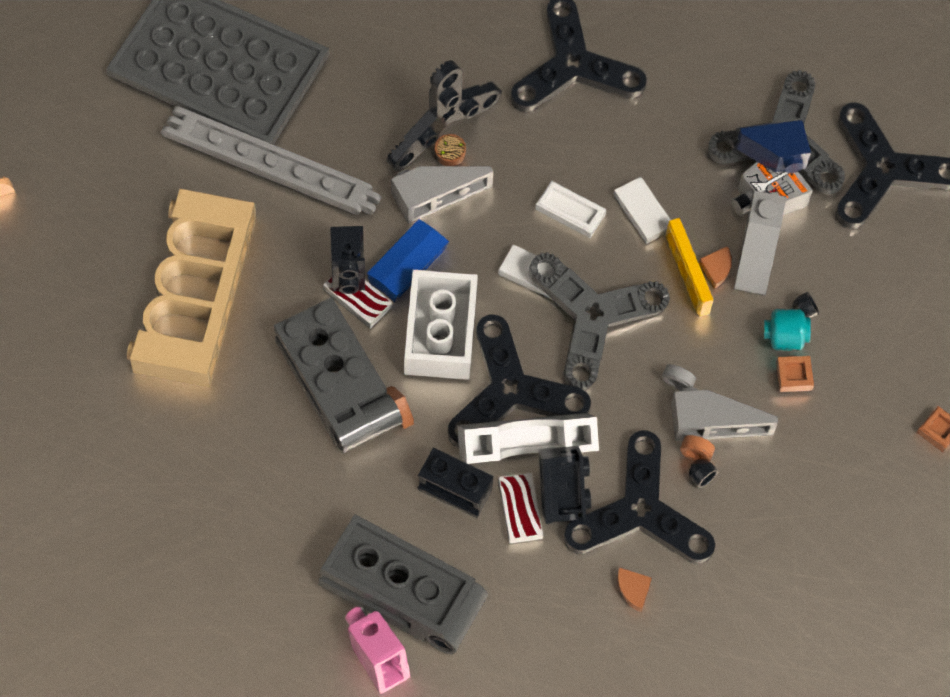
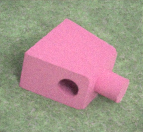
[345,607,410,694]

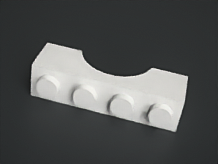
[457,413,599,464]

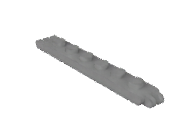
[161,106,382,215]

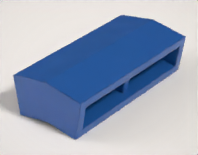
[367,219,449,303]

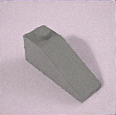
[391,166,493,224]
[734,191,787,295]
[671,387,778,441]

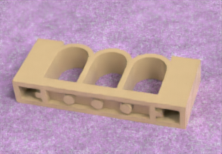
[127,189,256,388]

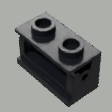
[330,226,365,294]
[538,446,591,524]
[418,447,494,518]

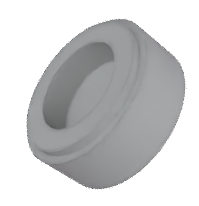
[662,364,696,390]

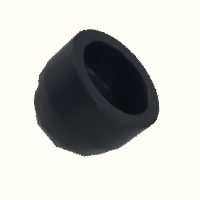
[792,292,819,319]
[689,459,719,488]

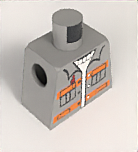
[731,162,813,216]

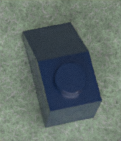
[736,120,811,173]

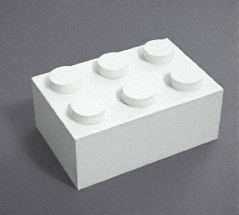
[404,270,478,380]

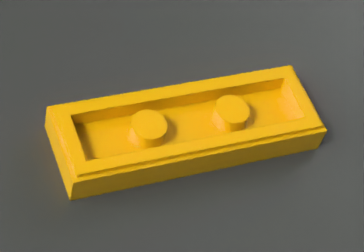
[665,218,713,317]

